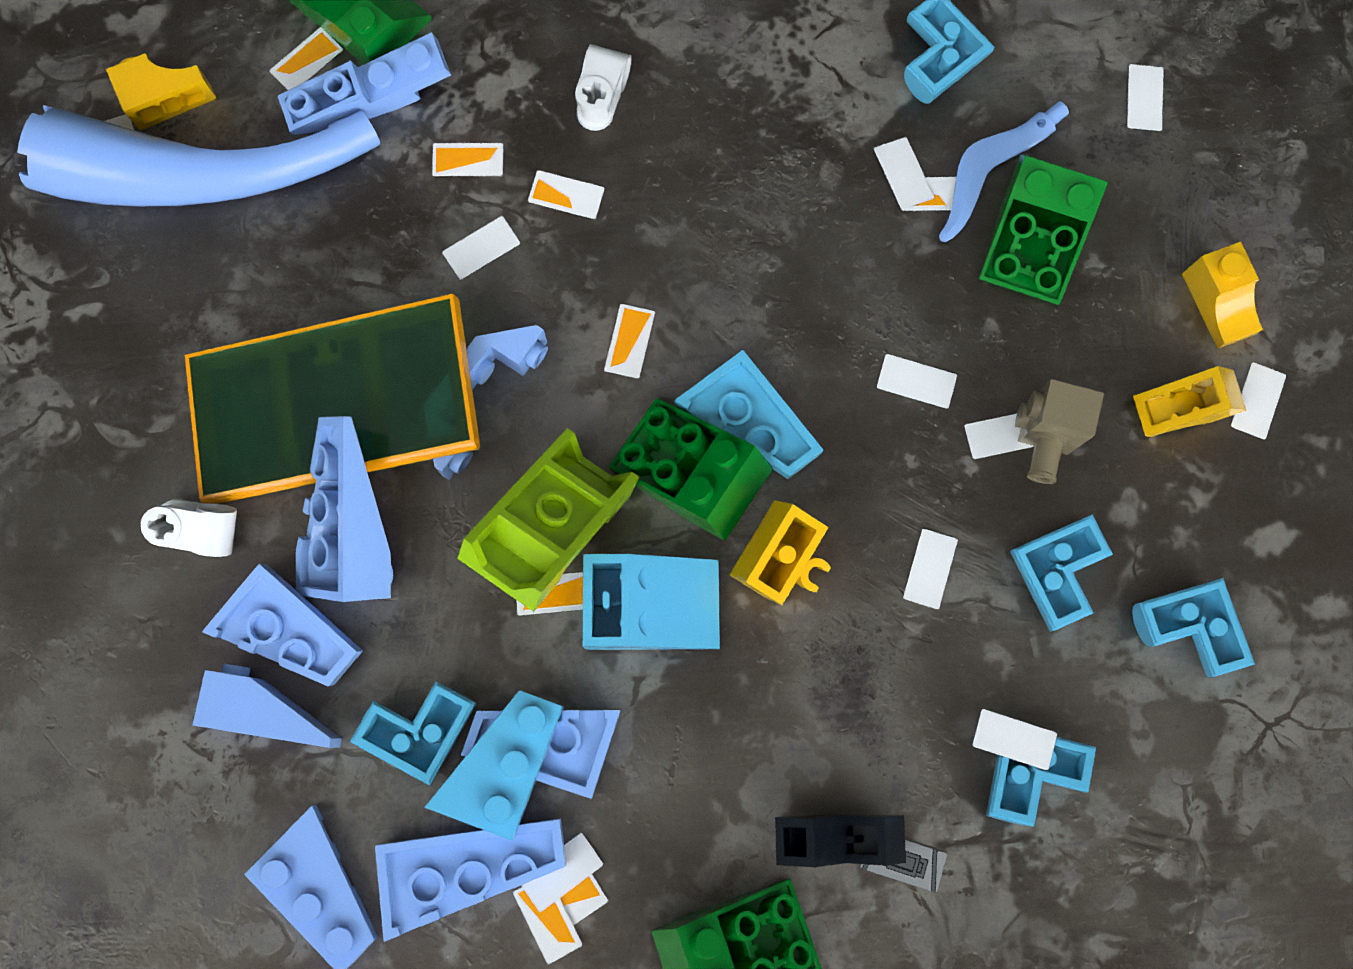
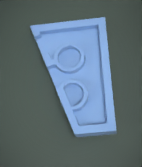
[202,564,363,686]
[461,710,621,799]
[244,805,378,969]

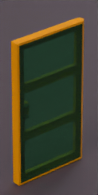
[185,294,480,504]

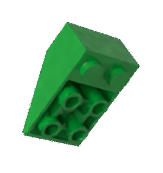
[979,154,1108,305]
[608,398,773,541]
[651,878,822,969]

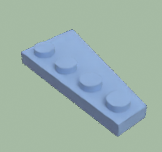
[375,818,566,942]

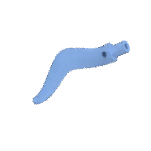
[939,101,1069,242]

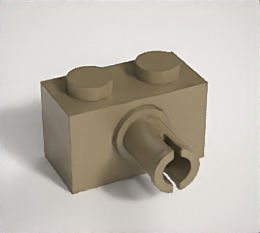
[1015,379,1104,484]

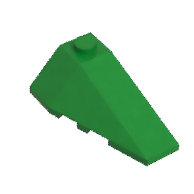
[289,0,432,65]

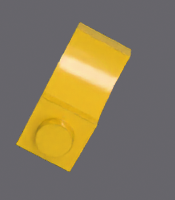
[106,53,217,131]
[1182,242,1263,349]
[1133,366,1247,437]

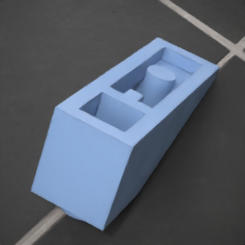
[193,664,342,748]

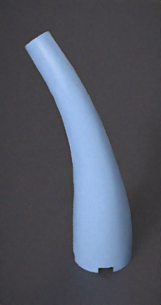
[17,105,381,207]

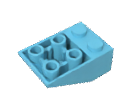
[583,554,720,650]

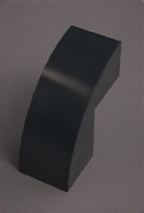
[775,815,906,868]

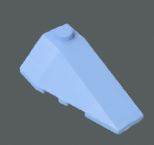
[296,416,393,602]

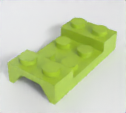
[457,428,639,612]

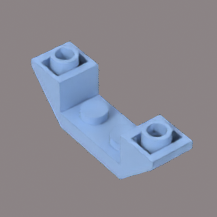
[425,325,548,480]

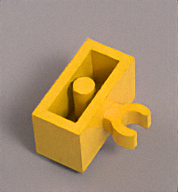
[730,500,831,605]

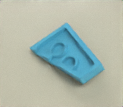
[674,350,823,479]
[424,690,563,841]

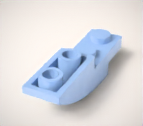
[278,32,451,135]

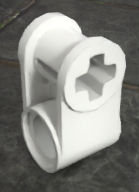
[575,44,632,131]
[141,499,237,557]

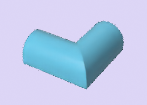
[904,0,995,104]
[1010,514,1113,632]
[1132,578,1255,678]
[350,681,477,786]
[986,737,1096,827]

